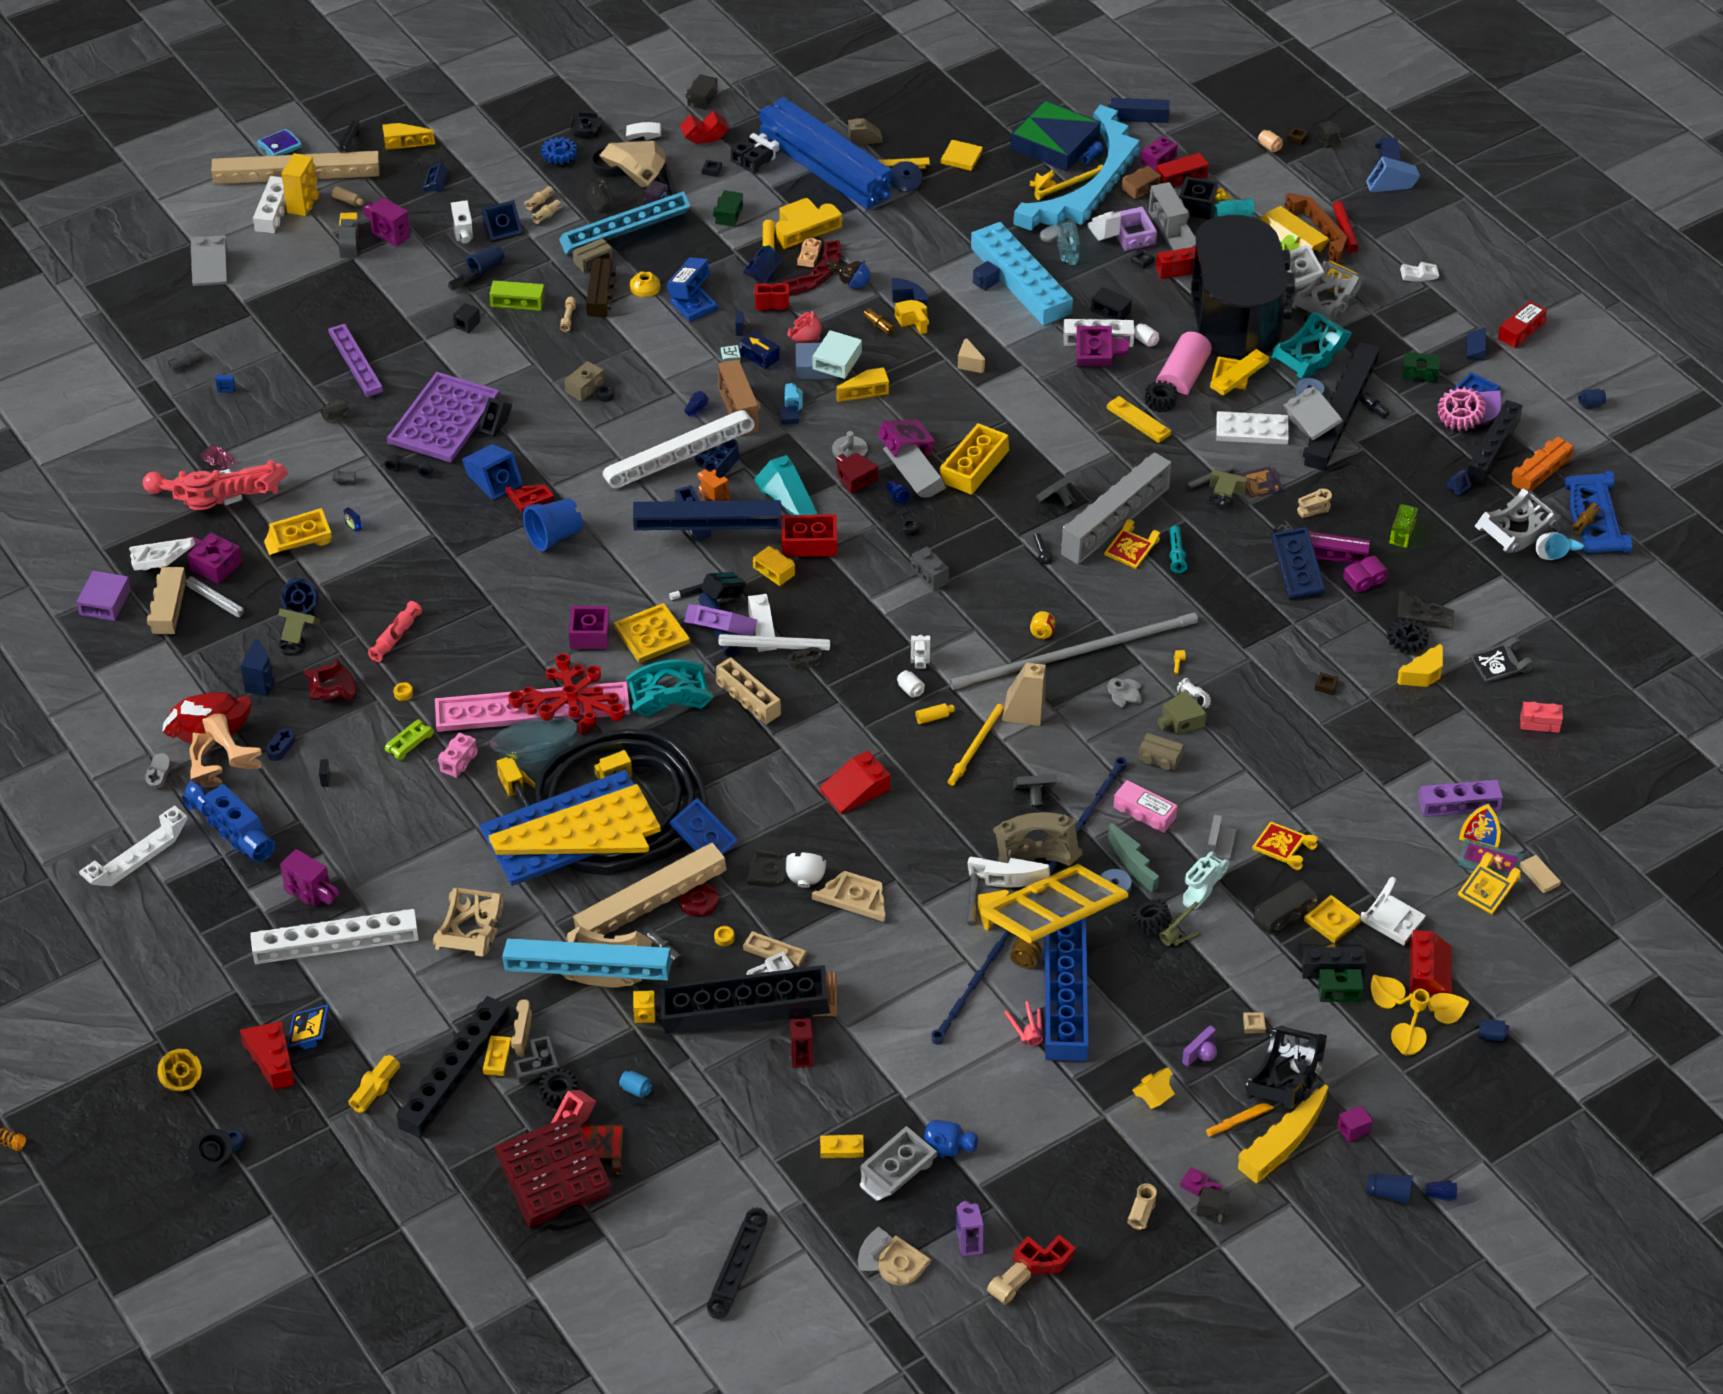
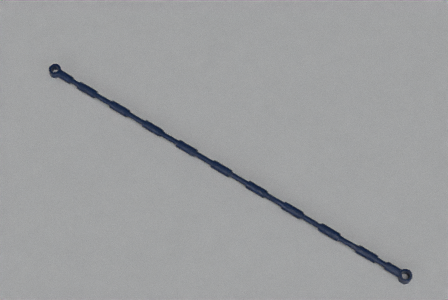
[932,757,1127,1045]

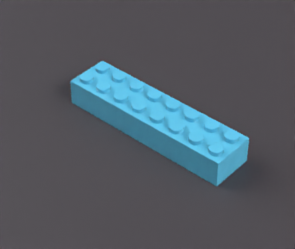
[971,222,1073,325]

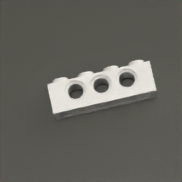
[253,176,286,233]
[1063,319,1134,347]

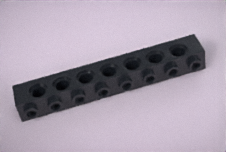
[396,996,510,1139]

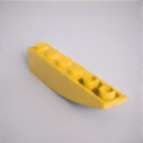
[1238,1084,1328,1184]

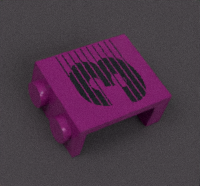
[878,420,935,457]

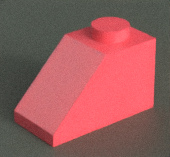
[551,1090,597,1125]

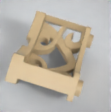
[433,887,505,956]
[561,926,652,987]

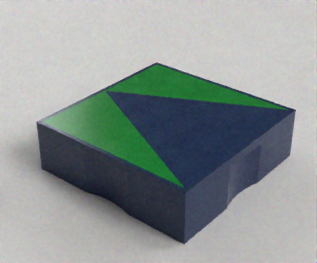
[1010,100,1101,172]

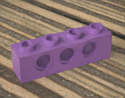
[1418,780,1503,817]

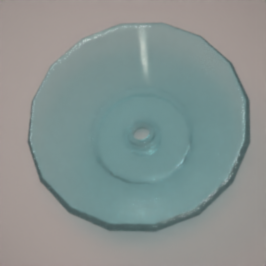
[490,717,578,763]

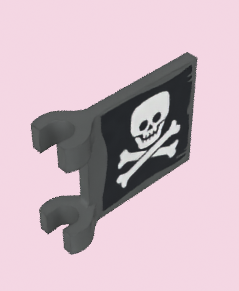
[1470,636,1533,683]

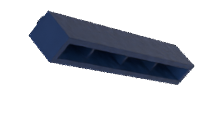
[633,500,781,531]

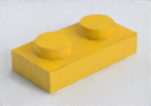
[483,1035,511,1076]
[820,1135,864,1158]

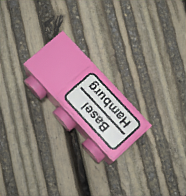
[1113,780,1178,833]

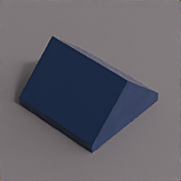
[482,200,523,241]

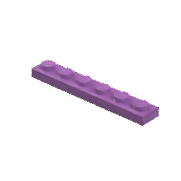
[328,324,383,397]

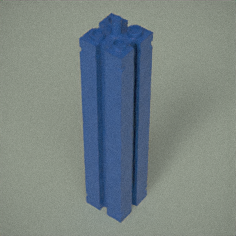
[759,97,891,210]

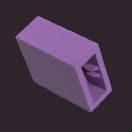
[77,571,131,621]

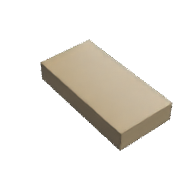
[1519,855,1561,894]

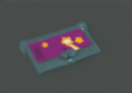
[1457,838,1524,879]

